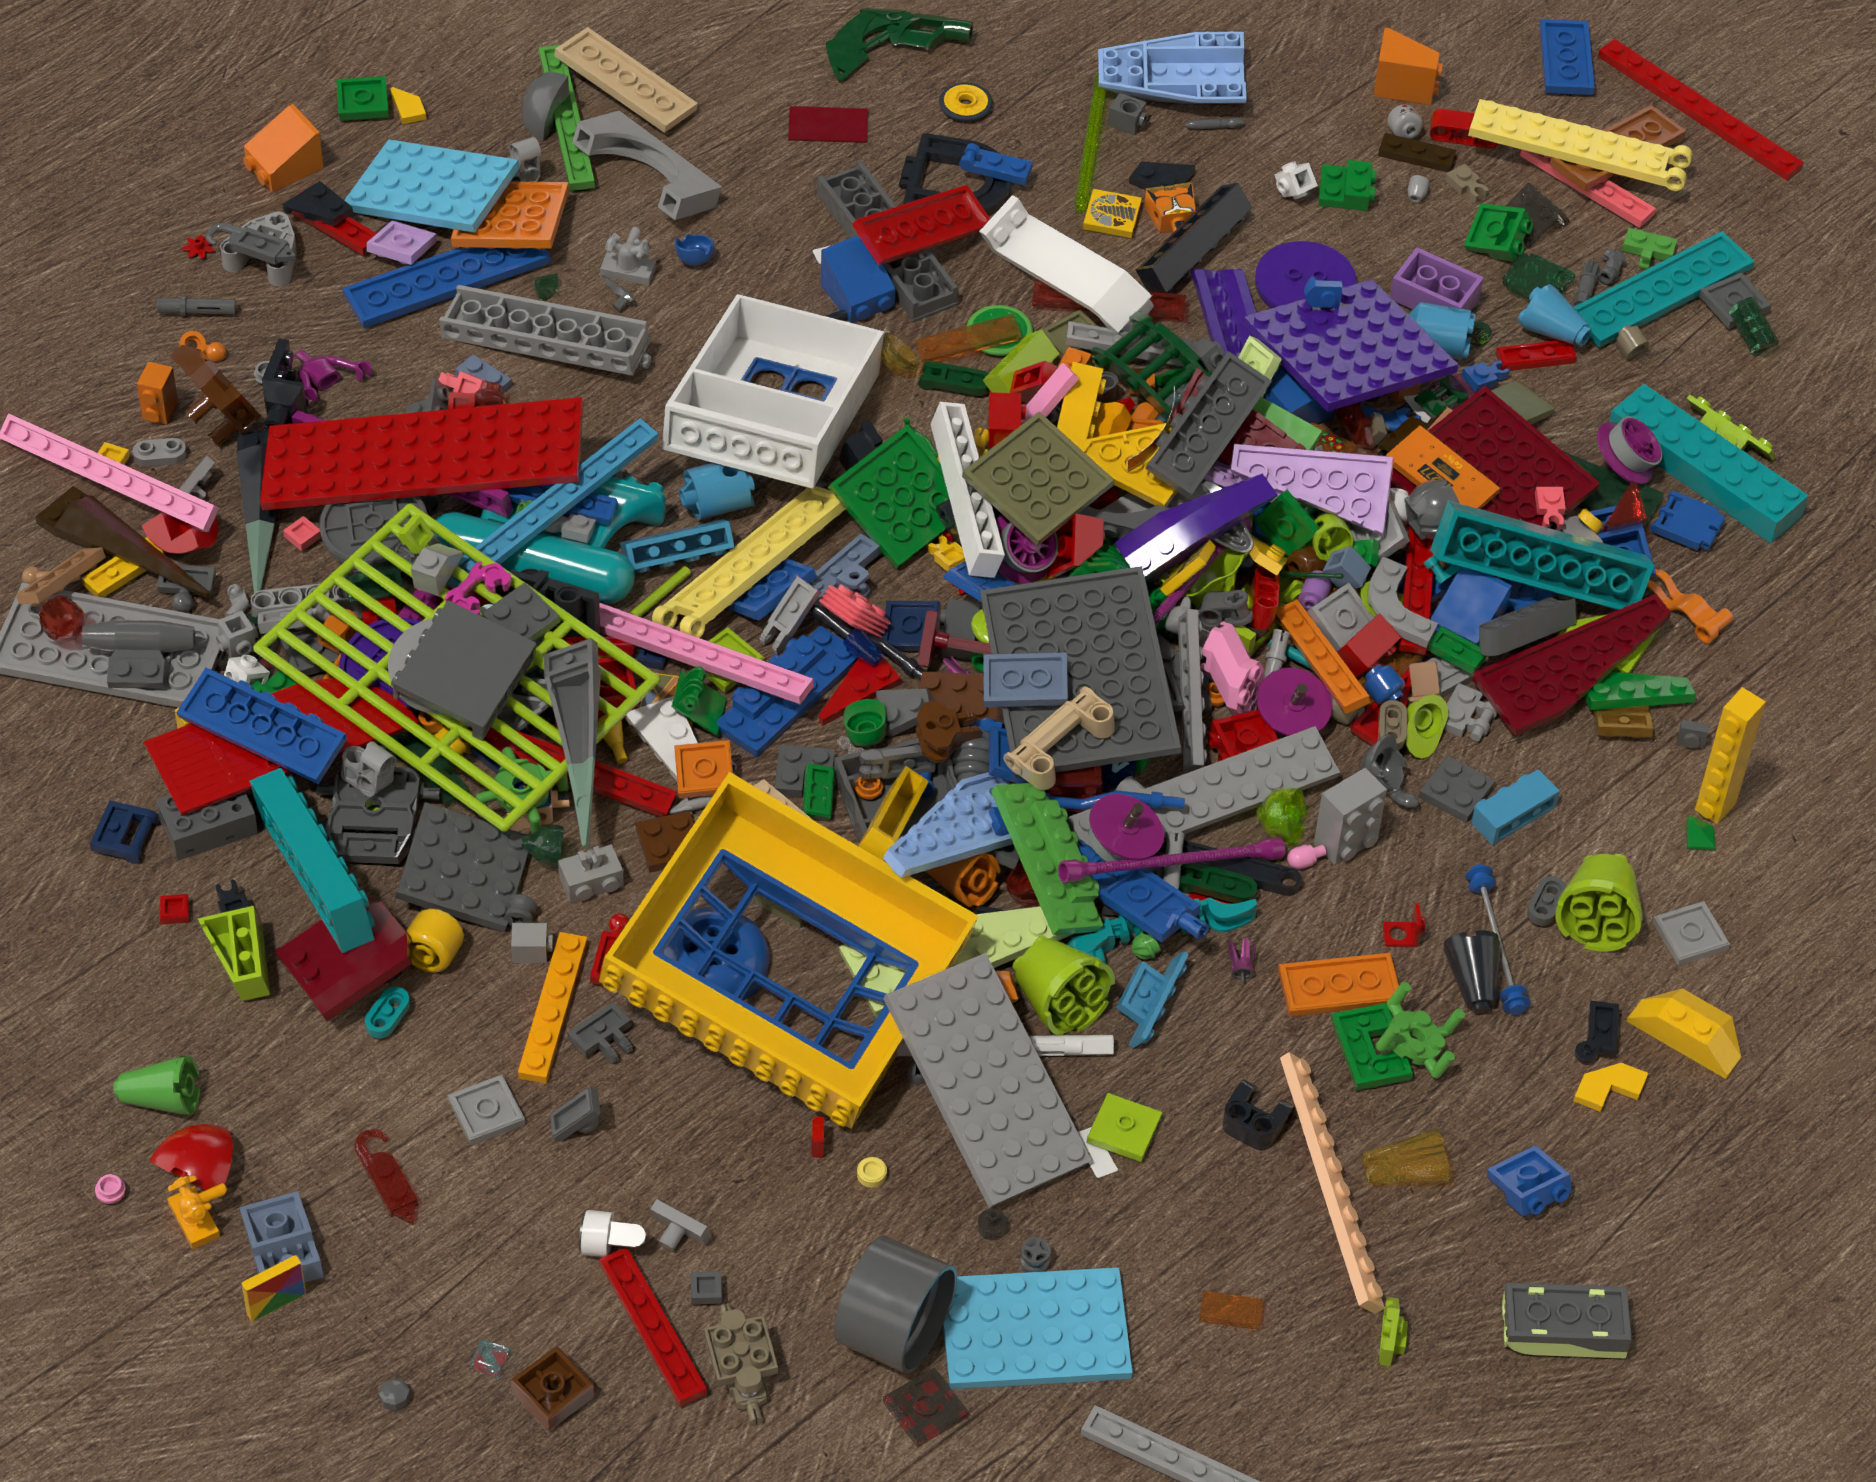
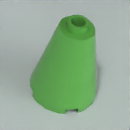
[114,1056,200,1115]

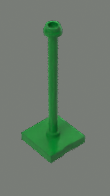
[1254,455,1378,558]

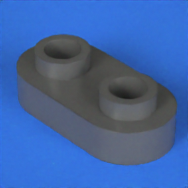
[1527,876,1566,926]

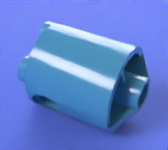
[1408,302,1476,360]
[679,463,755,521]

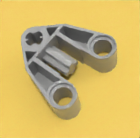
[220,212,297,287]

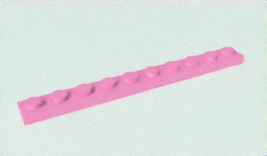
[0,413,219,532]
[599,603,814,704]

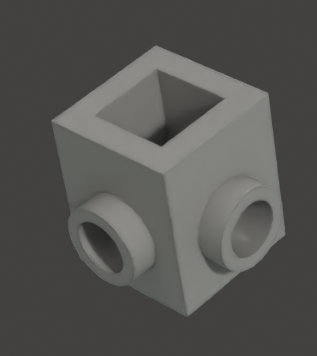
[216,611,258,658]

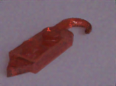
[1334,403,1374,446]
[354,1129,418,1225]

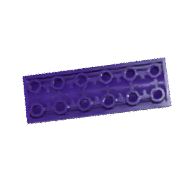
[1191,269,1256,357]

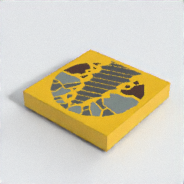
[1083,189,1142,238]

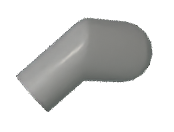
[225,584,249,617]

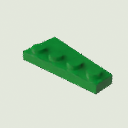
[1584,672,1696,710]

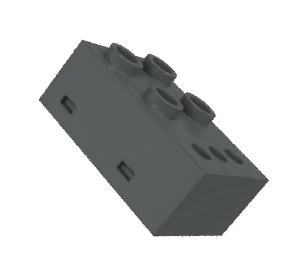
[155,792,258,861]

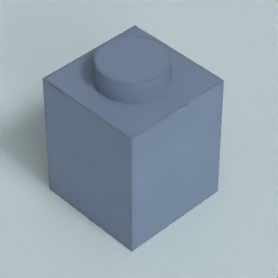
[1322,546,1371,589]

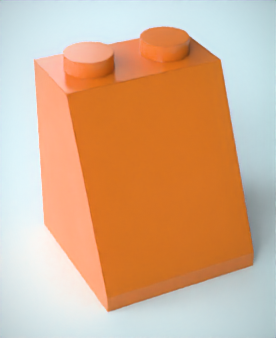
[1373,28,1443,105]
[243,104,323,193]

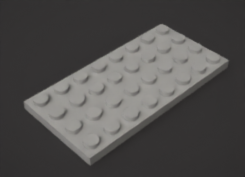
[0,582,222,708]
[883,953,1092,1208]

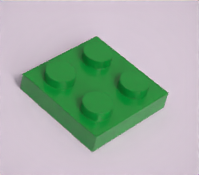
[336,76,389,121]

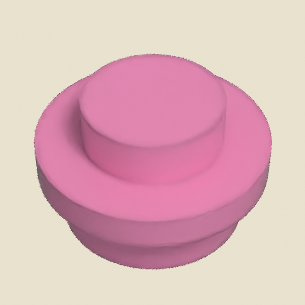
[95,1174,126,1204]

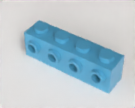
[620,520,734,574]

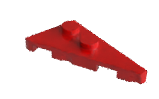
[819,646,901,726]

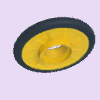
[939,82,993,122]

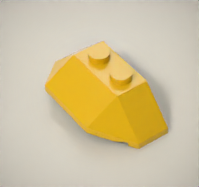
[1626,988,1741,1079]

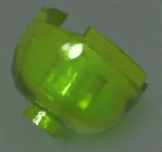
[1257,787,1306,843]

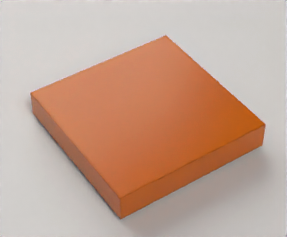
[674,740,733,798]

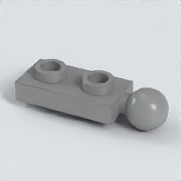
[258,604,333,634]

